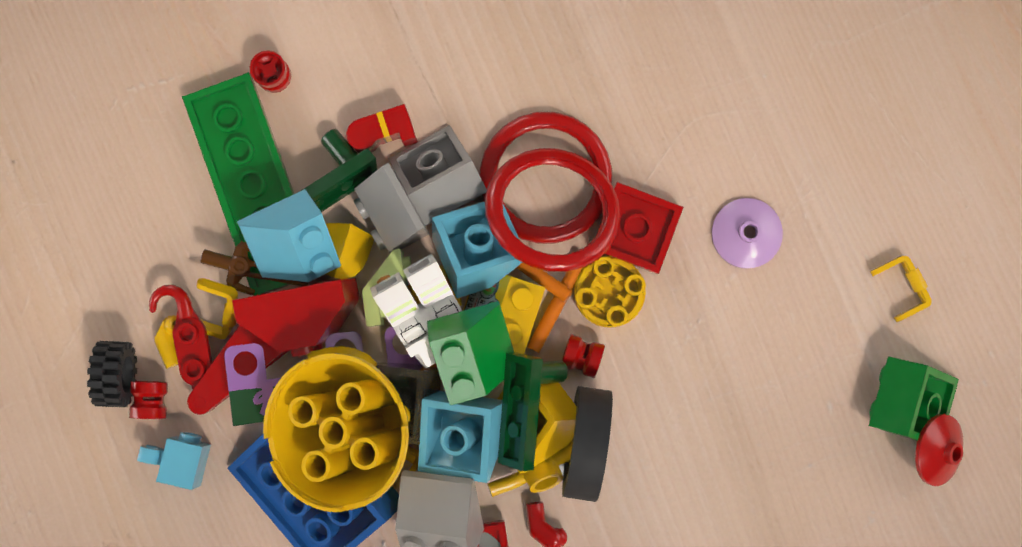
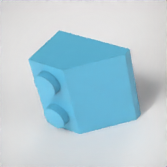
[237,189,341,282]
[432,202,522,298]
[418,391,503,483]

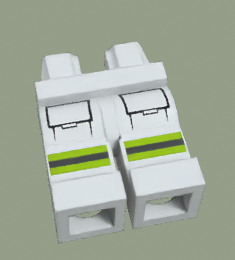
[370,254,462,368]

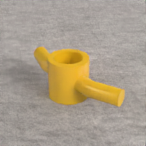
[487,440,573,497]

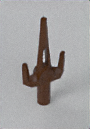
[201,241,309,295]

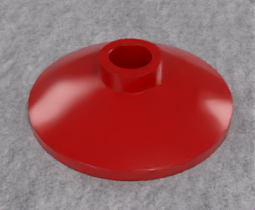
[915,414,963,486]

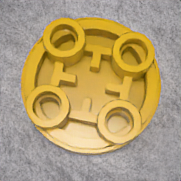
[574,256,646,328]

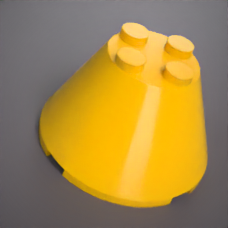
[263,353,410,512]

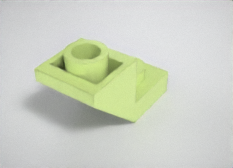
[362,249,412,327]

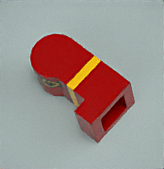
[346,104,418,153]

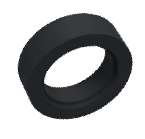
[562,386,613,502]

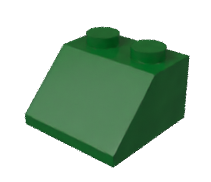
[427,301,514,406]
[868,356,959,441]

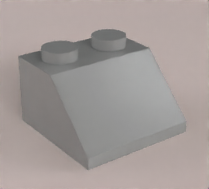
[388,125,487,226]
[354,163,429,253]
[395,470,484,547]

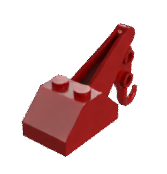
[149,278,360,415]

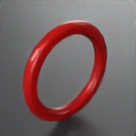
[479,112,612,244]
[485,148,621,272]

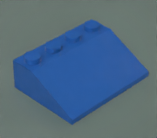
[227,434,399,547]

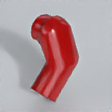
[526,501,567,547]

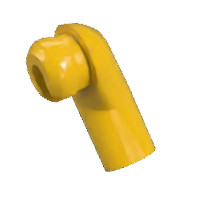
[154,315,178,369]

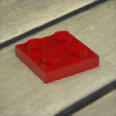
[597,182,684,274]

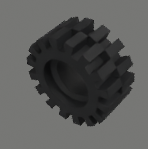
[87,341,138,407]

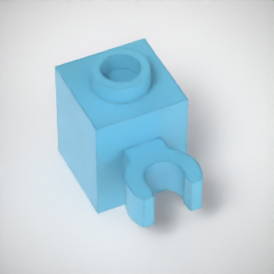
[137,432,211,490]

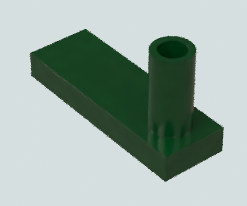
[299,129,377,212]
[498,352,568,471]

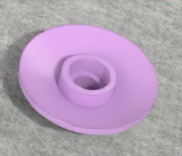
[712,198,783,268]

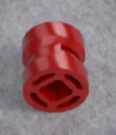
[249,50,292,93]
[561,334,605,378]
[129,381,168,419]

